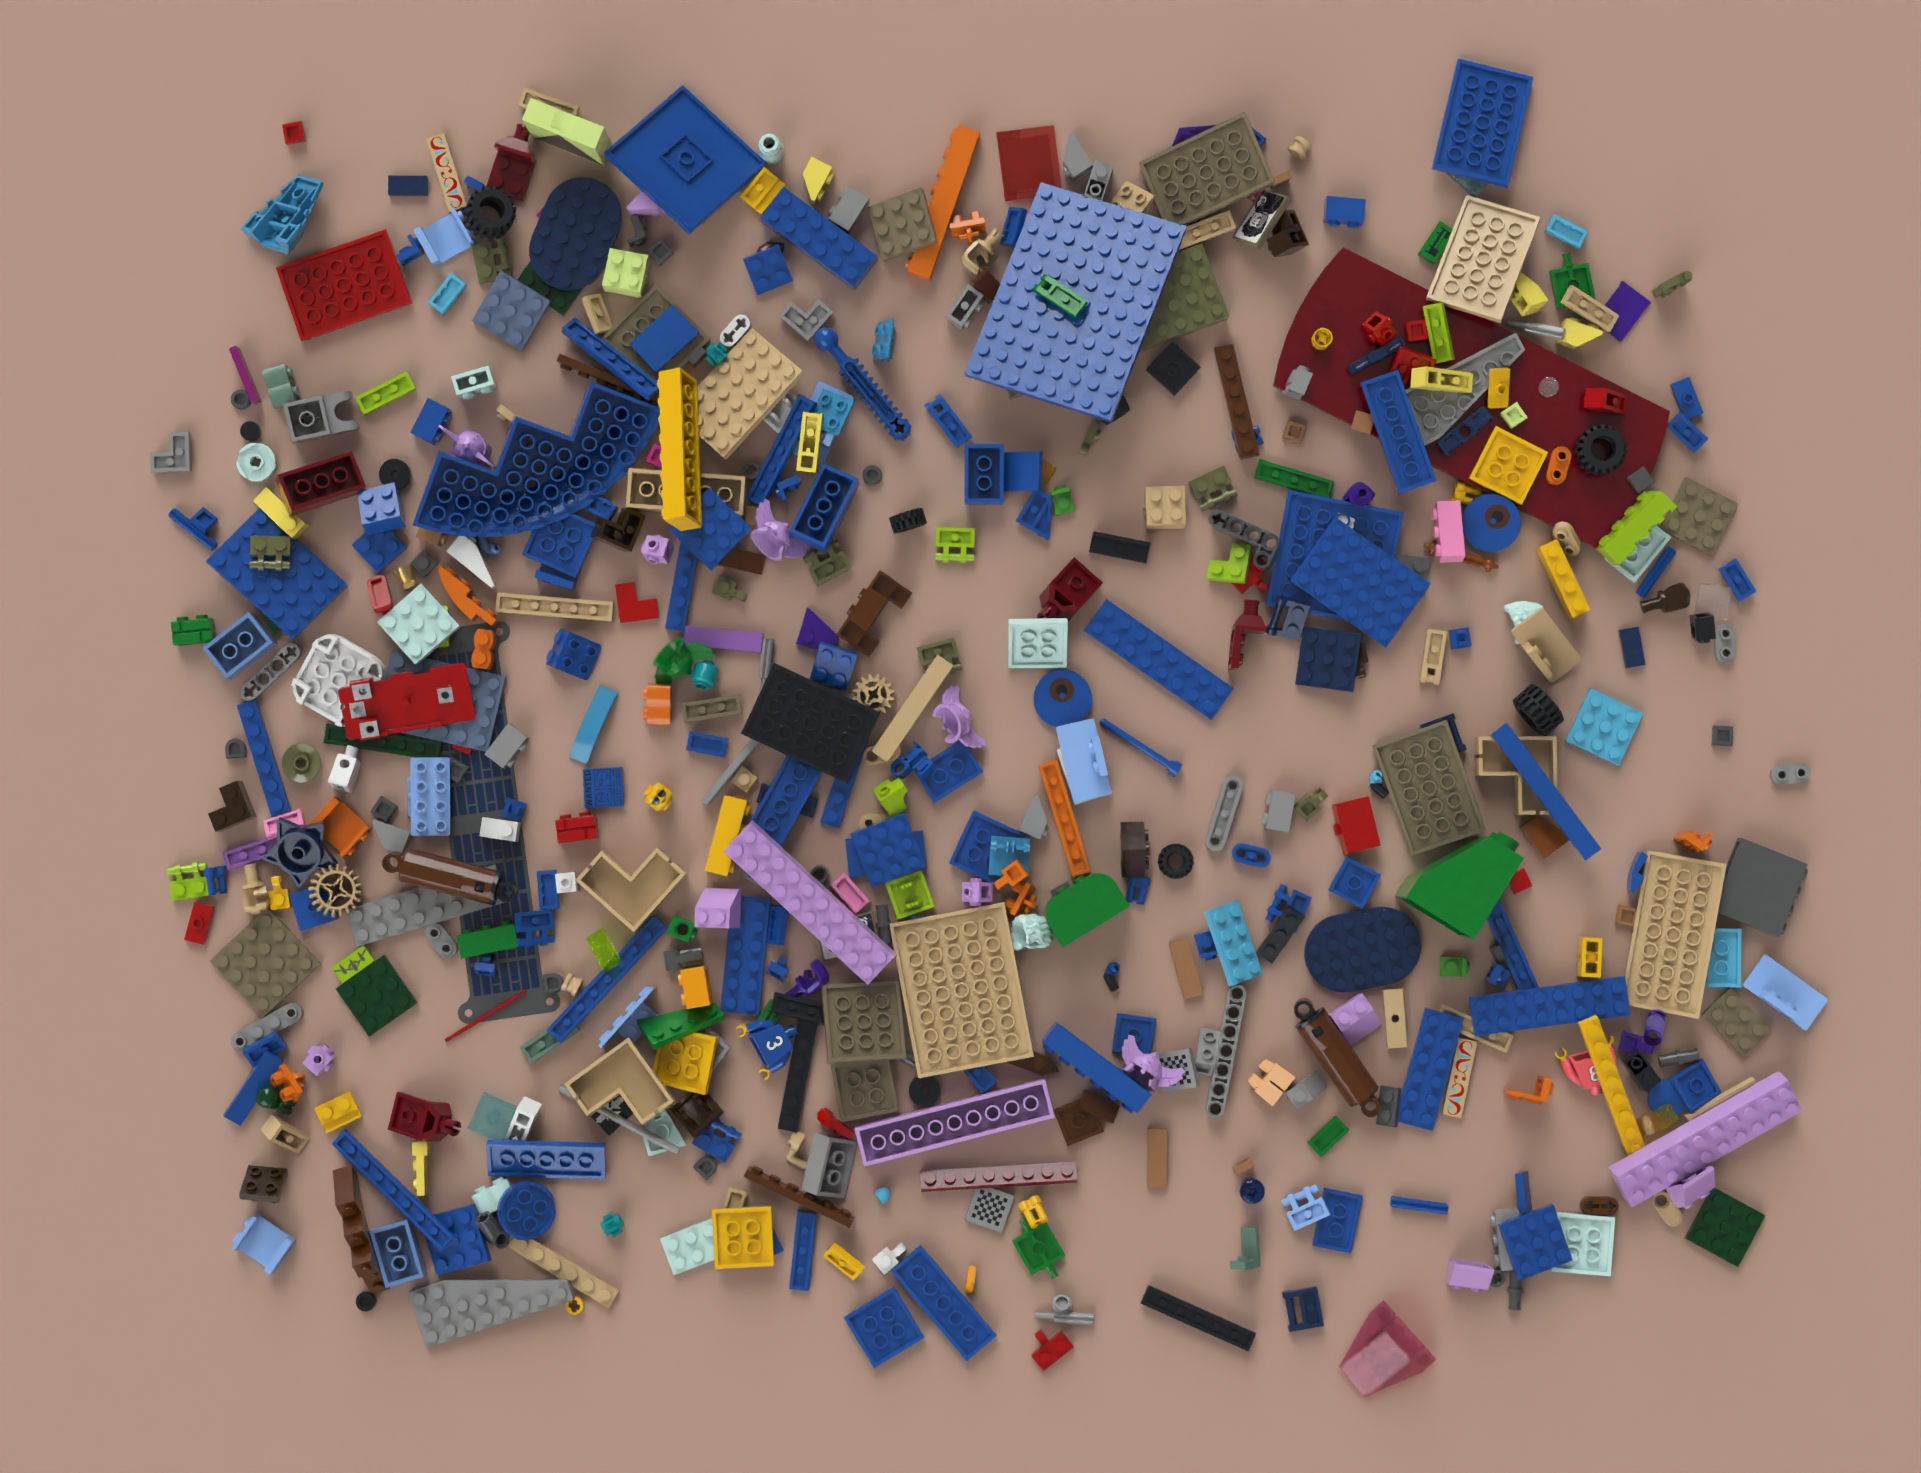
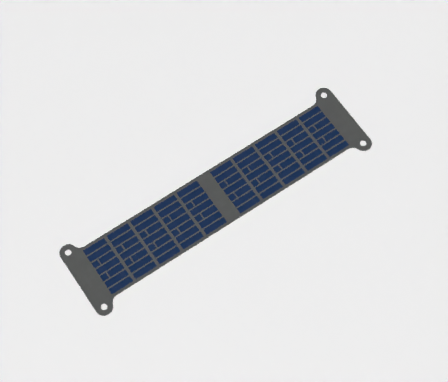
[426,621,560,1024]

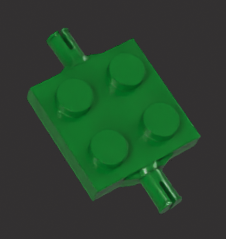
[1549,253,1596,319]
[1012,1217,1065,1279]

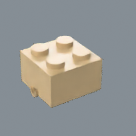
[1143,486,1186,530]

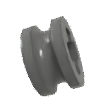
[743,462,760,480]
[1490,1268,1505,1287]

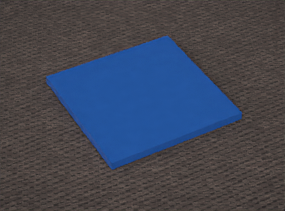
[604,85,767,235]

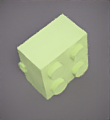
[602,248,650,298]

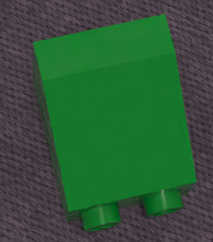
[1395,832,1524,939]

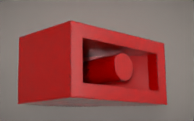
[1584,388,1627,415]

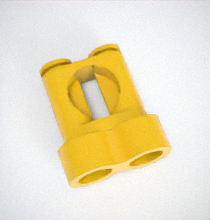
[1451,481,1483,505]
[1018,1195,1049,1229]

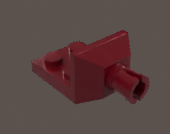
[486,124,537,201]
[1037,557,1103,622]
[1228,599,1267,670]
[388,1092,461,1142]

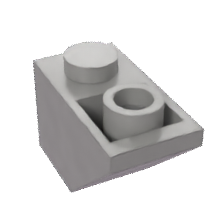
[1083,160,1113,201]

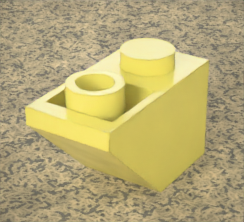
[803,156,834,205]
[1555,317,1603,349]

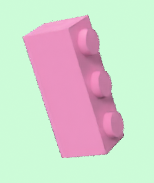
[1432,500,1465,563]

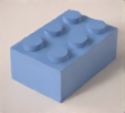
[203,612,277,680]
[369,1218,428,1288]

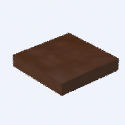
[1053,1098,1104,1146]

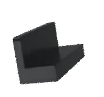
[1089,531,1151,564]

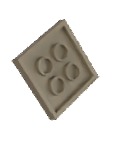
[868,187,938,262]
[1659,477,1738,556]
[830,1060,899,1122]

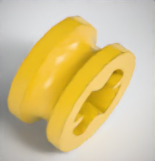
[566,1297,584,1315]

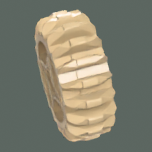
[308,864,362,917]

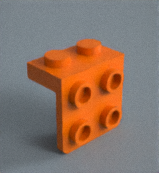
[1503,1075,1554,1105]

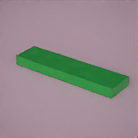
[1254,459,1334,498]

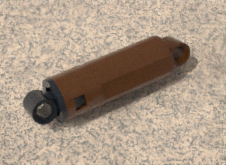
[382,848,519,906]
[1294,998,1381,1117]

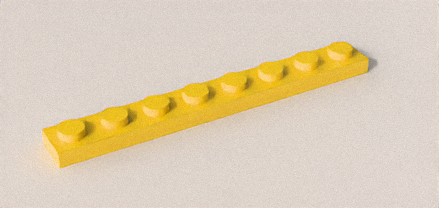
[1578,1015,1645,1156]

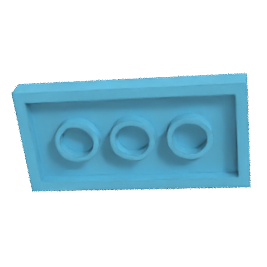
[1204,900,1263,986]

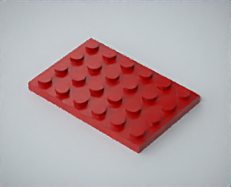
[276,229,412,342]

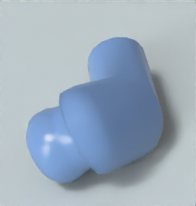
[476,536,501,556]

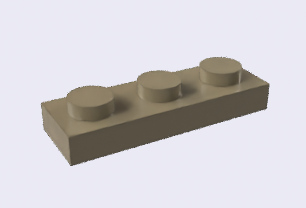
[681,694,743,723]

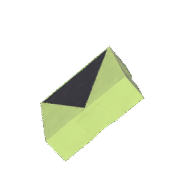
[522,98,613,166]

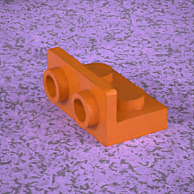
[1674,830,1713,852]

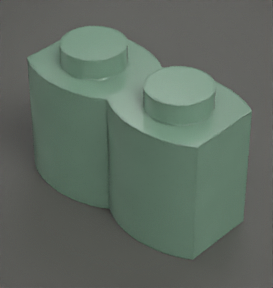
[262,364,300,409]

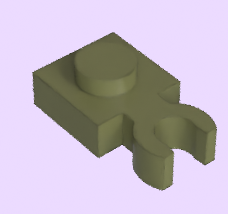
[1079,421,1101,456]

